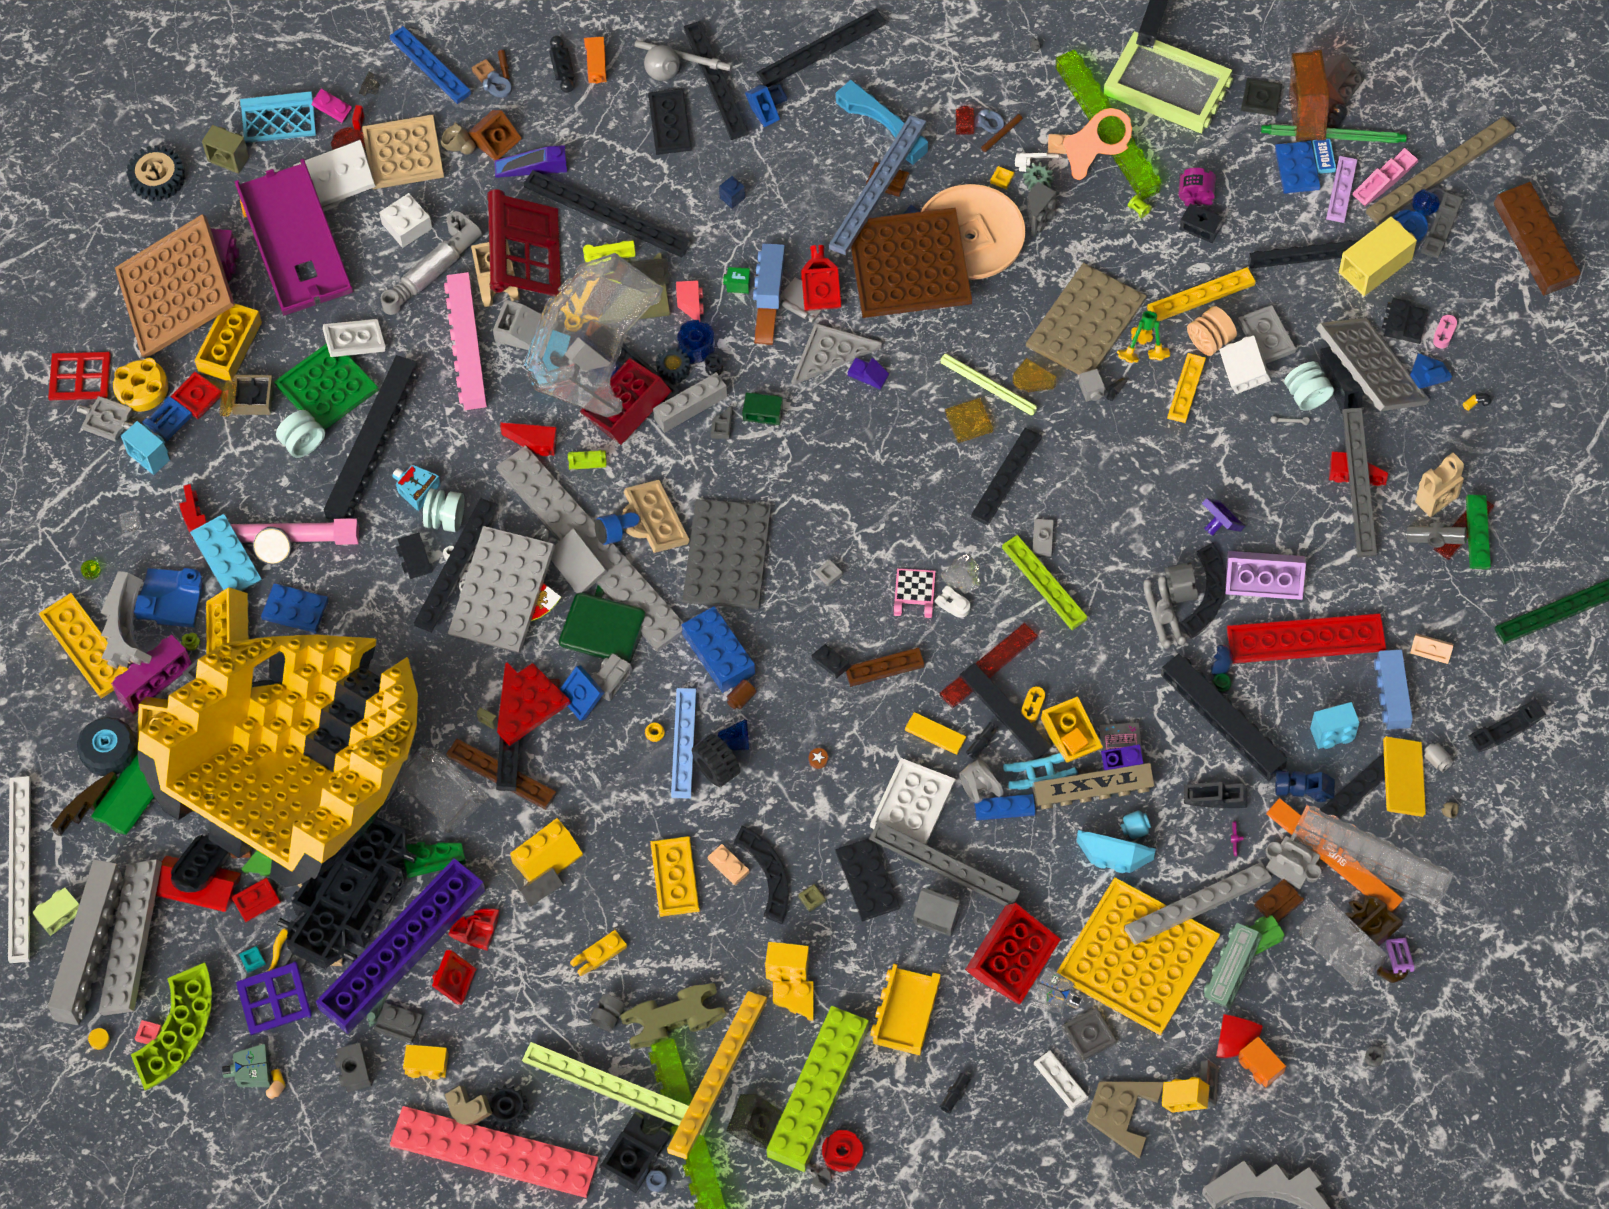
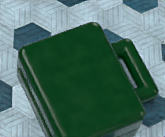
[558,585,647,664]

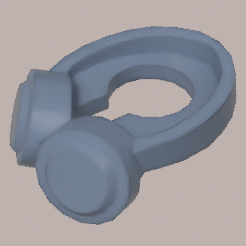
[483,71,511,98]
[974,108,1004,133]

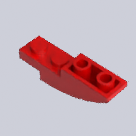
[179,484,209,538]

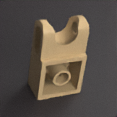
[471,239,520,307]
[1415,453,1464,518]

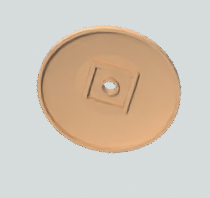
[921,184,1025,280]

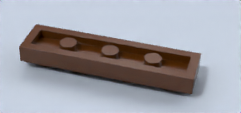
[845,647,924,687]

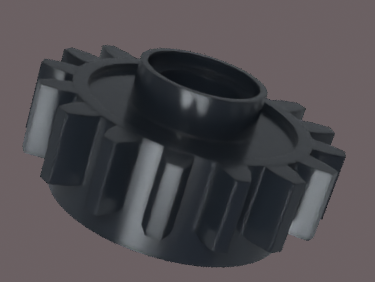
[486,1085,529,1131]

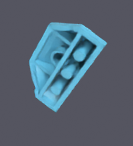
[1076,830,1156,873]

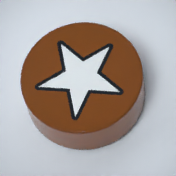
[809,748,828,769]

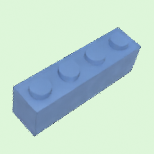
[753,244,784,309]
[1374,650,1413,730]

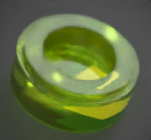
[81,560,101,580]

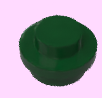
[1212,673,1232,692]

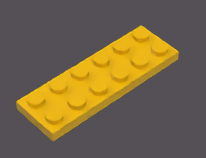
[39,593,128,699]

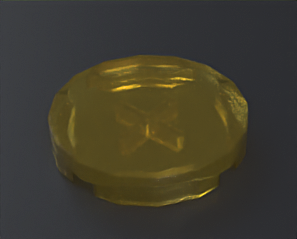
[220,380,236,417]

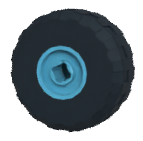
[77,717,138,776]

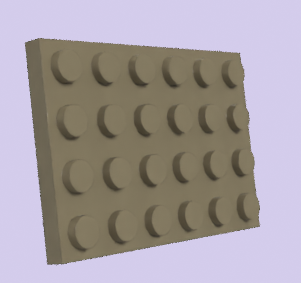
[1026,263,1146,375]

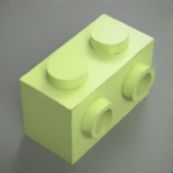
[33,888,79,936]

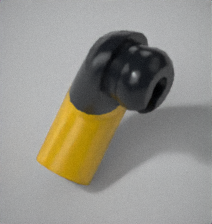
[1463,393,1492,411]

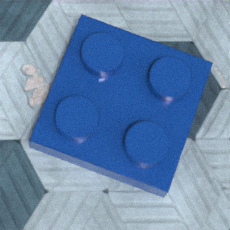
[560,665,605,721]

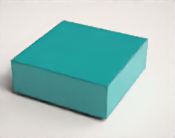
[239,946,266,973]

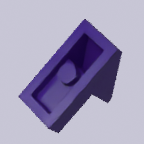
[847,358,889,390]

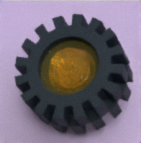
[656,347,690,384]

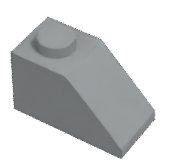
[564,337,610,371]

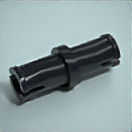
[966,722,999,759]
[939,1073,971,1114]

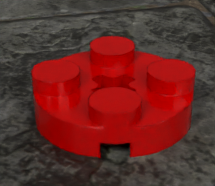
[822,1130,863,1172]

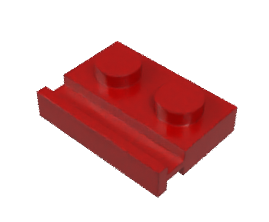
[231,878,281,923]

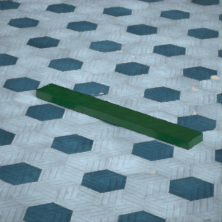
[1494,579,1609,645]

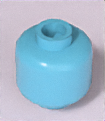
[1121,810,1151,839]

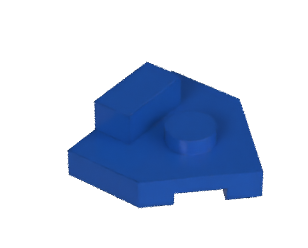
[1410,353,1452,389]

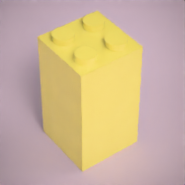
[1339,217,1417,296]

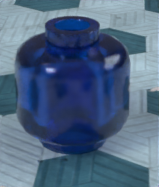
[1412,189,1440,216]

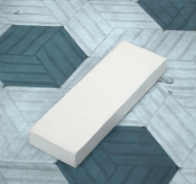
[1034,1051,1088,1110]

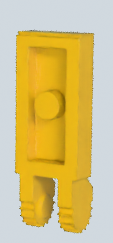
[570,930,627,976]

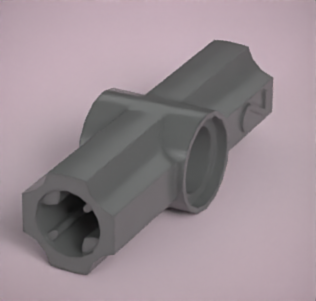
[1407,522,1467,548]

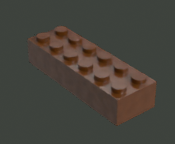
[1494,182,1581,296]

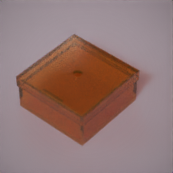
[1289,50,1329,141]

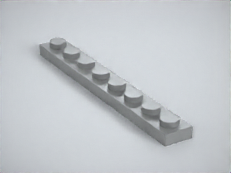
[1124,862,1272,945]

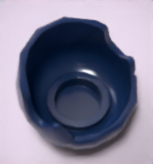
[1211,644,1233,674]

